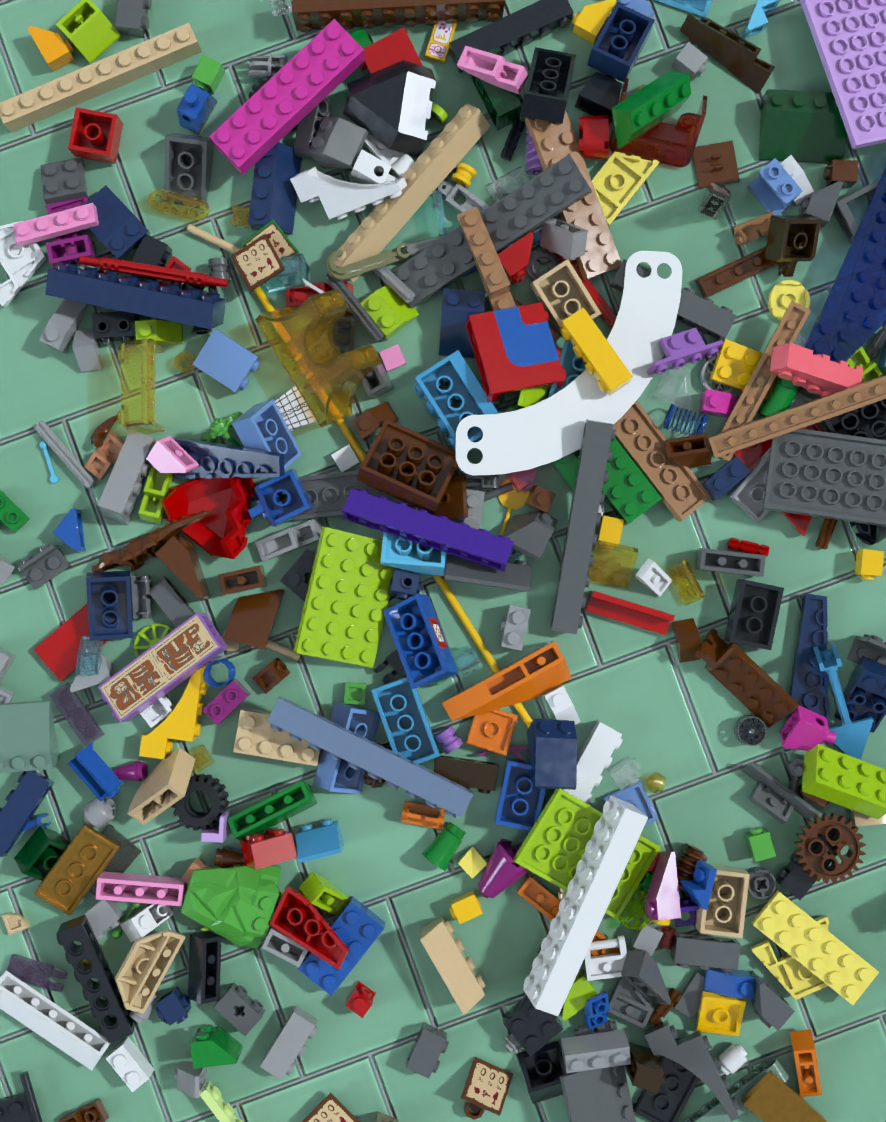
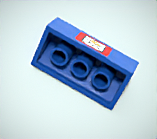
[383,593,458,689]

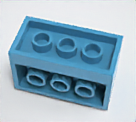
[414,350,499,450]

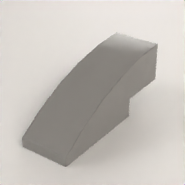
[255,519,322,562]

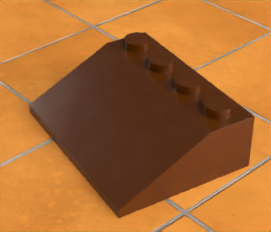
[357,419,458,515]

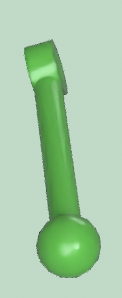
[112,902,140,939]

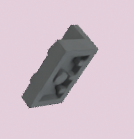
[17,544,71,589]

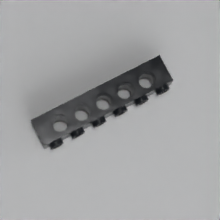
[56,915,136,1043]

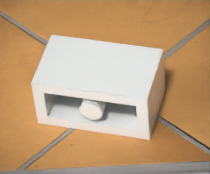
[106,1037,155,1092]

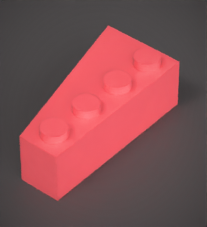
[770,343,863,397]

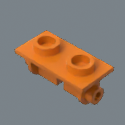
[401,801,445,830]

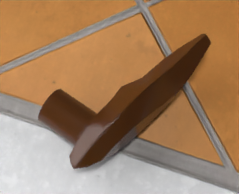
[91,414,120,448]

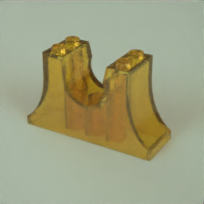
[255,289,382,428]

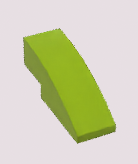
[138,466,174,524]

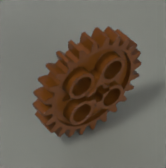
[794,813,866,884]

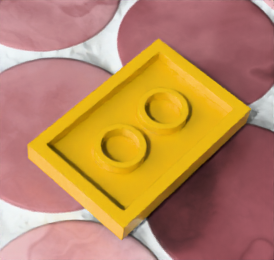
[709,339,777,401]

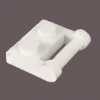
[584,935,627,981]

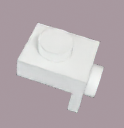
[140,696,173,729]

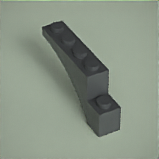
[644,1020,740,1121]

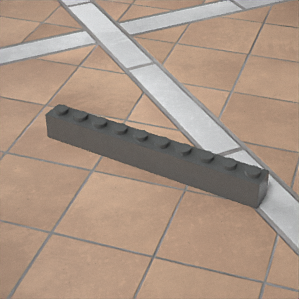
[550,419,616,634]

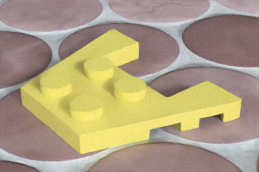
[750,915,829,1000]

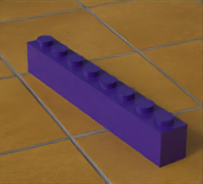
[342,488,514,572]

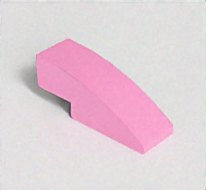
[457,46,528,95]

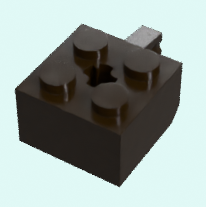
[765,215,821,277]

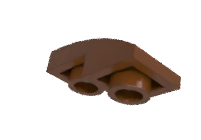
[58,1098,109,1122]

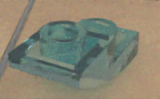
[76,636,104,676]

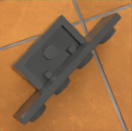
[741,762,820,824]

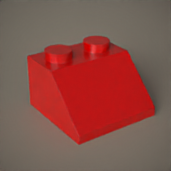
[498,232,534,285]

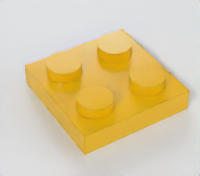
[695,991,746,1037]

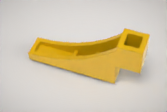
[139,662,210,759]

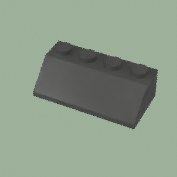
[444,554,532,591]

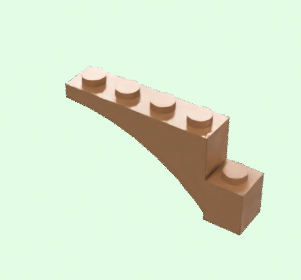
[457,206,516,311]

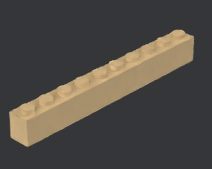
[0,23,202,132]
[333,103,490,283]

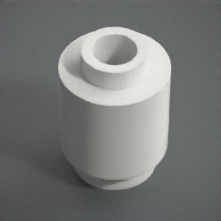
[718,1043,748,1076]

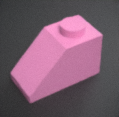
[146,436,199,473]

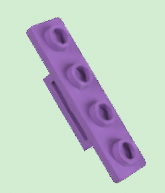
[647,328,724,376]

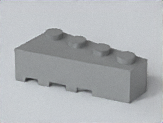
[97,429,156,525]

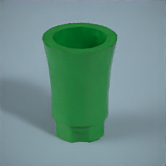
[757,378,799,417]
[421,822,466,871]

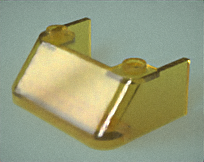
[118,339,164,432]

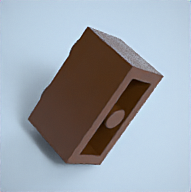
[218,565,267,595]

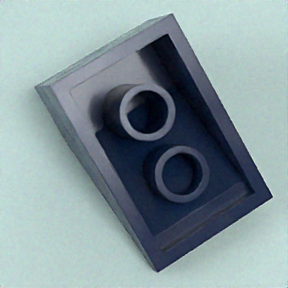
[84,185,150,260]
[439,288,486,358]
[86,571,133,640]
[527,719,577,790]

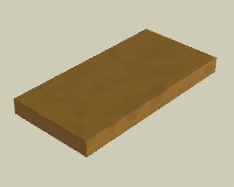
[34,823,120,916]
[741,1070,827,1122]

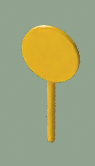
[498,478,529,535]

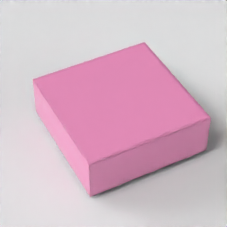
[379,344,406,372]

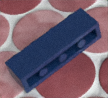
[0,770,55,857]

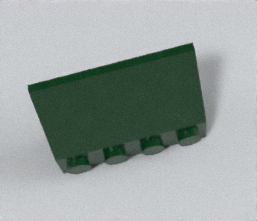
[759,89,847,164]

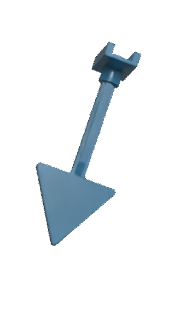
[813,642,873,760]

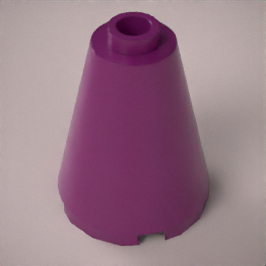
[478,838,529,898]

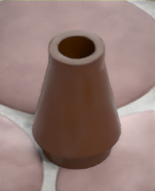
[214,847,245,868]

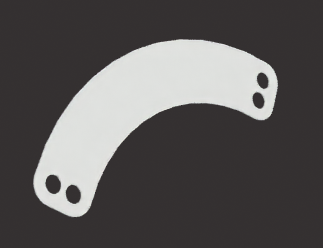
[455,251,682,476]

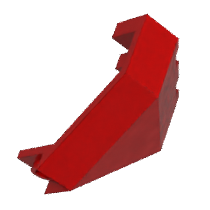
[161,477,256,559]

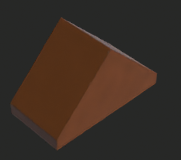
[672,618,701,663]

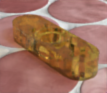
[148,189,210,220]

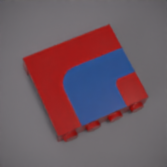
[466,302,566,402]

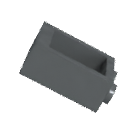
[833,179,886,244]

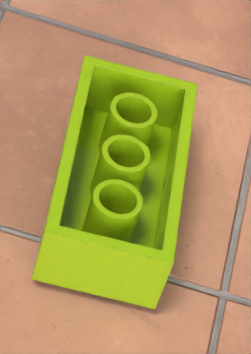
[802,744,886,819]

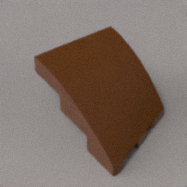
[224,589,285,650]

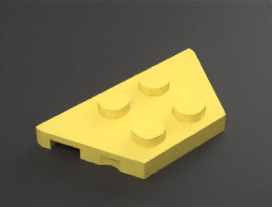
[592,152,659,227]

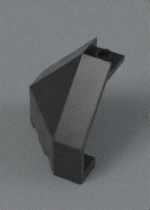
[343,60,436,157]

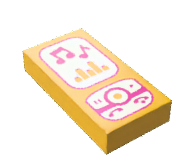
[425,20,457,64]

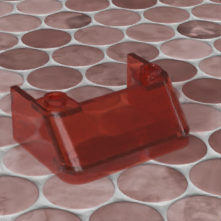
[609,78,707,167]

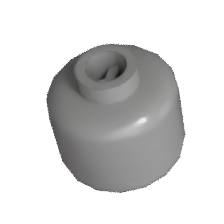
[83,797,116,828]

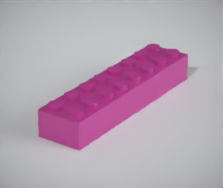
[209,19,365,176]

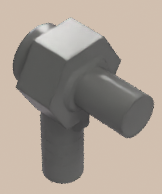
[789,757,804,792]

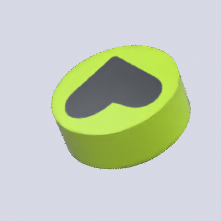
[431,104,448,125]

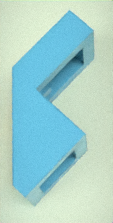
[743,0,780,39]

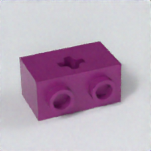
[46,235,97,268]
[203,679,251,725]

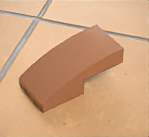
[84,432,124,480]

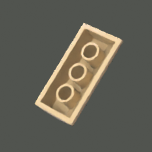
[420,916,486,1015]

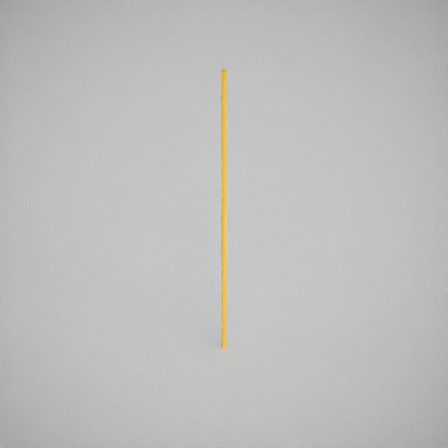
[253,286,533,728]

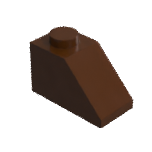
[351,402,399,442]
[665,433,711,467]

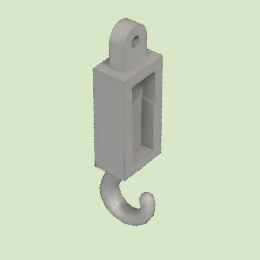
[438,181,490,214]

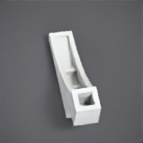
[290,166,407,220]

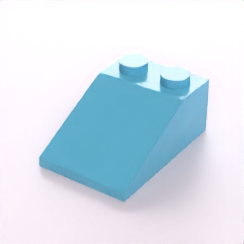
[380,532,446,576]

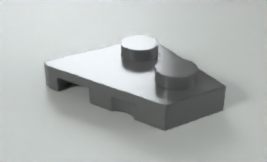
[607,976,653,1029]

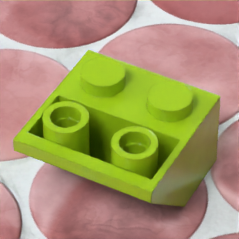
[56,0,121,64]

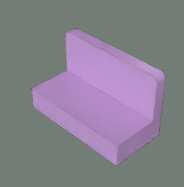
[201,810,231,843]

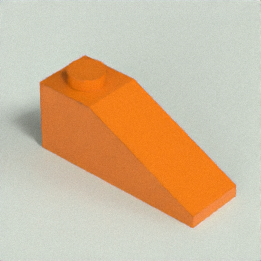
[790,1029,822,1097]

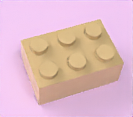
[529,259,601,337]
[695,865,750,938]

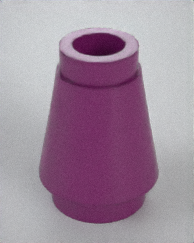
[114,760,148,781]

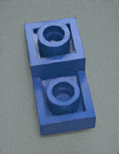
[584,991,610,1030]

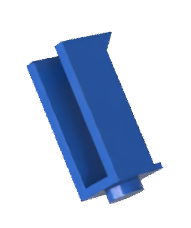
[68,742,124,801]

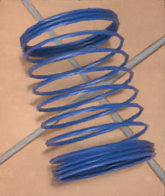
[663,404,708,436]
[203,659,236,688]

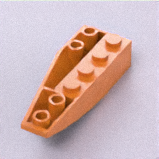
[442,641,572,721]

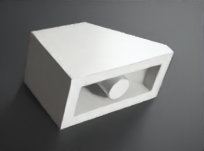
[780,155,814,206]
[543,684,581,724]

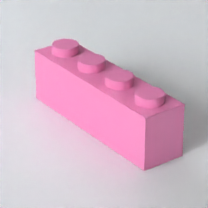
[96,871,187,906]

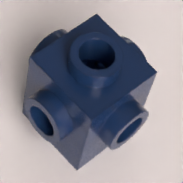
[388,569,422,600]

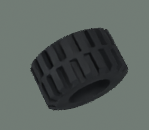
[172,774,229,831]

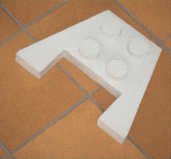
[0,221,47,308]

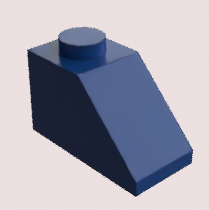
[703,968,756,999]

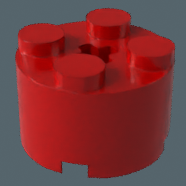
[579,115,609,160]

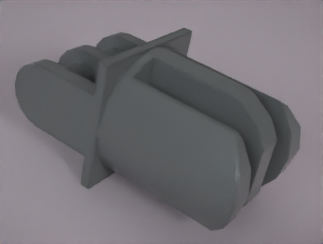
[460,469,499,489]

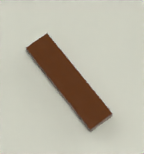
[696,246,778,298]

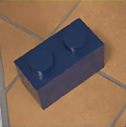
[702,456,751,501]

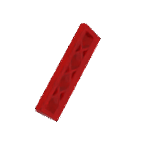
[585,591,675,635]

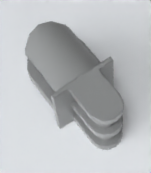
[248,53,288,78]

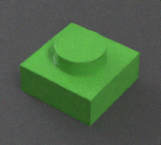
[344,682,367,705]

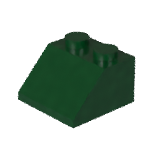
[14,825,70,881]

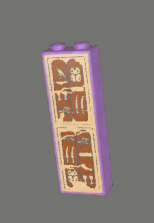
[98,612,228,722]

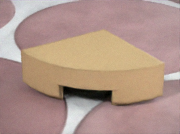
[1,913,31,935]

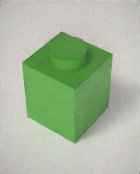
[192,55,225,94]
[744,827,776,862]

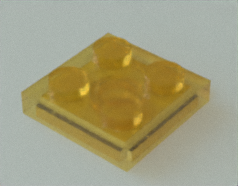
[587,540,638,588]

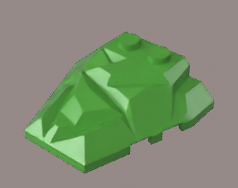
[181,864,281,949]

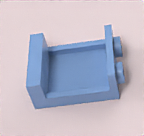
[747,158,802,215]
[192,329,260,393]

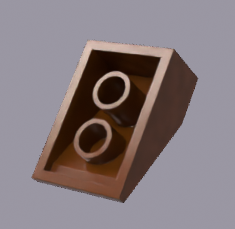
[155,536,211,600]

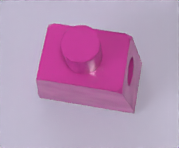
[780,706,836,751]

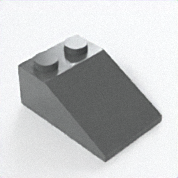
[164,133,213,206]

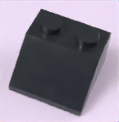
[518,1041,567,1104]

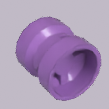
[434,725,463,754]

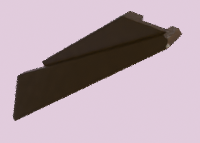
[680,14,775,94]

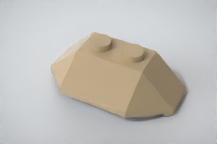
[115,930,186,1014]

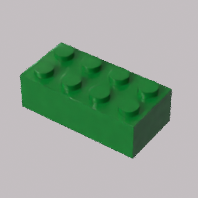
[577,438,662,525]

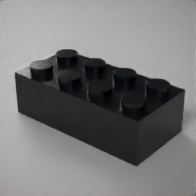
[520,47,576,124]

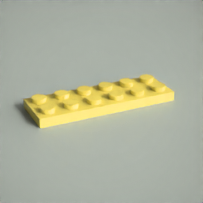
[751,890,879,1005]

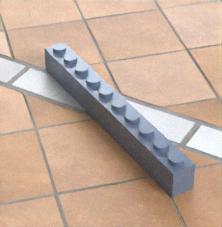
[267,696,473,818]

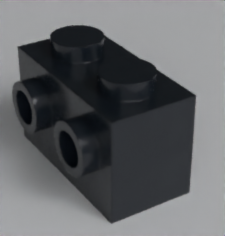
[92,311,139,345]

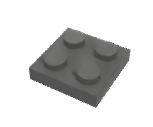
[40,157,88,204]

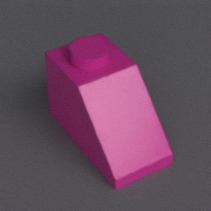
[699,389,739,418]

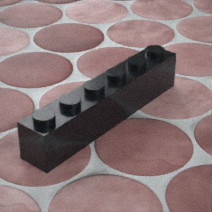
[449,0,574,73]

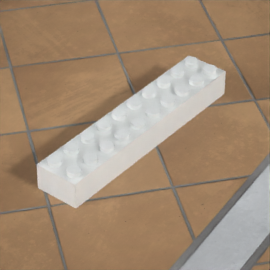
[523,796,648,1016]

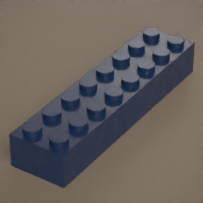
[45,263,226,329]

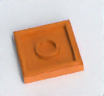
[465,709,518,757]

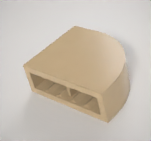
[127,748,196,825]

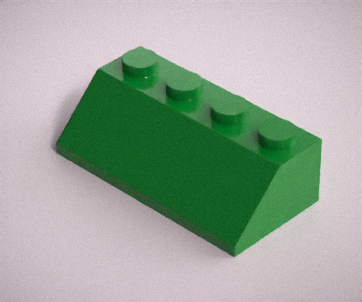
[612,70,691,148]

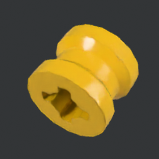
[451,162,477,188]

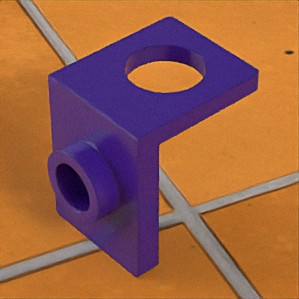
[674,898,699,927]

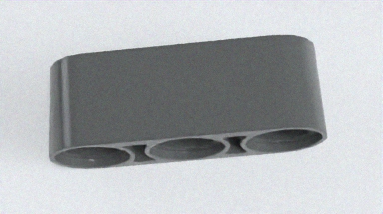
[294,97,331,157]
[149,576,196,628]

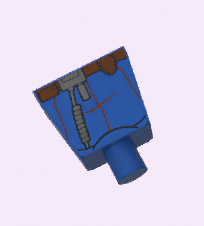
[177,84,218,135]

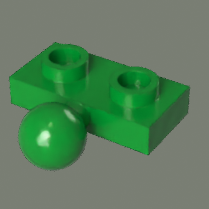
[0,490,30,533]

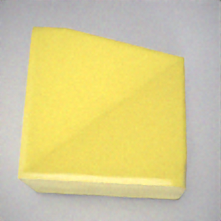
[458,846,488,878]

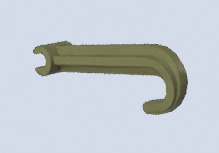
[326,243,411,280]

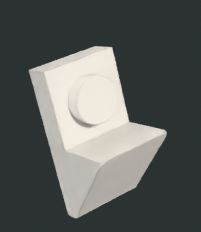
[635,558,673,597]

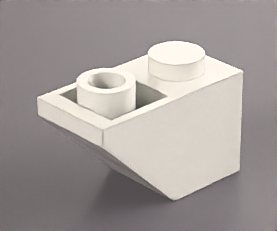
[120,904,174,942]

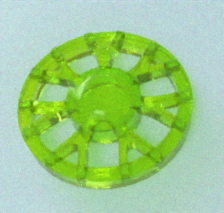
[619,889,652,930]

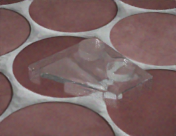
[652,364,692,413]

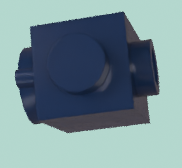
[155,986,191,1026]

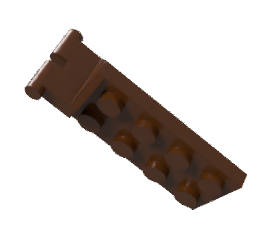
[695,629,799,728]

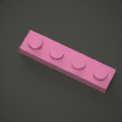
[13,203,99,246]

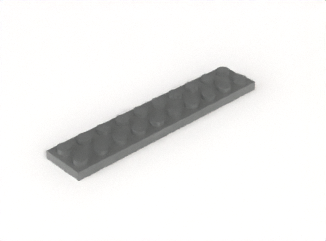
[391,154,592,308]

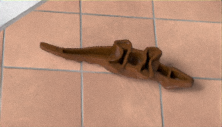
[91,511,210,572]

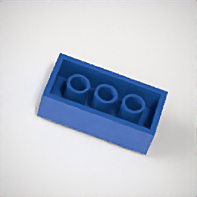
[298,896,385,996]

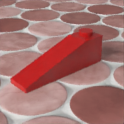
[269,886,349,970]

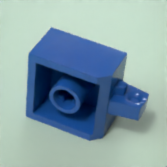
[248,469,314,527]

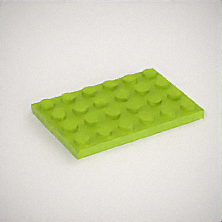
[293,526,396,668]
[513,788,661,920]

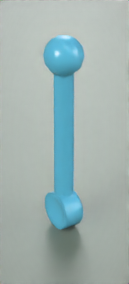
[39,441,59,483]

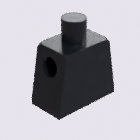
[575,72,622,123]

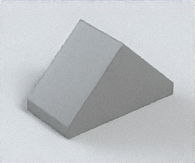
[72,328,103,372]

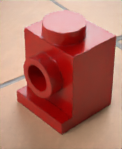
[345,981,376,1018]

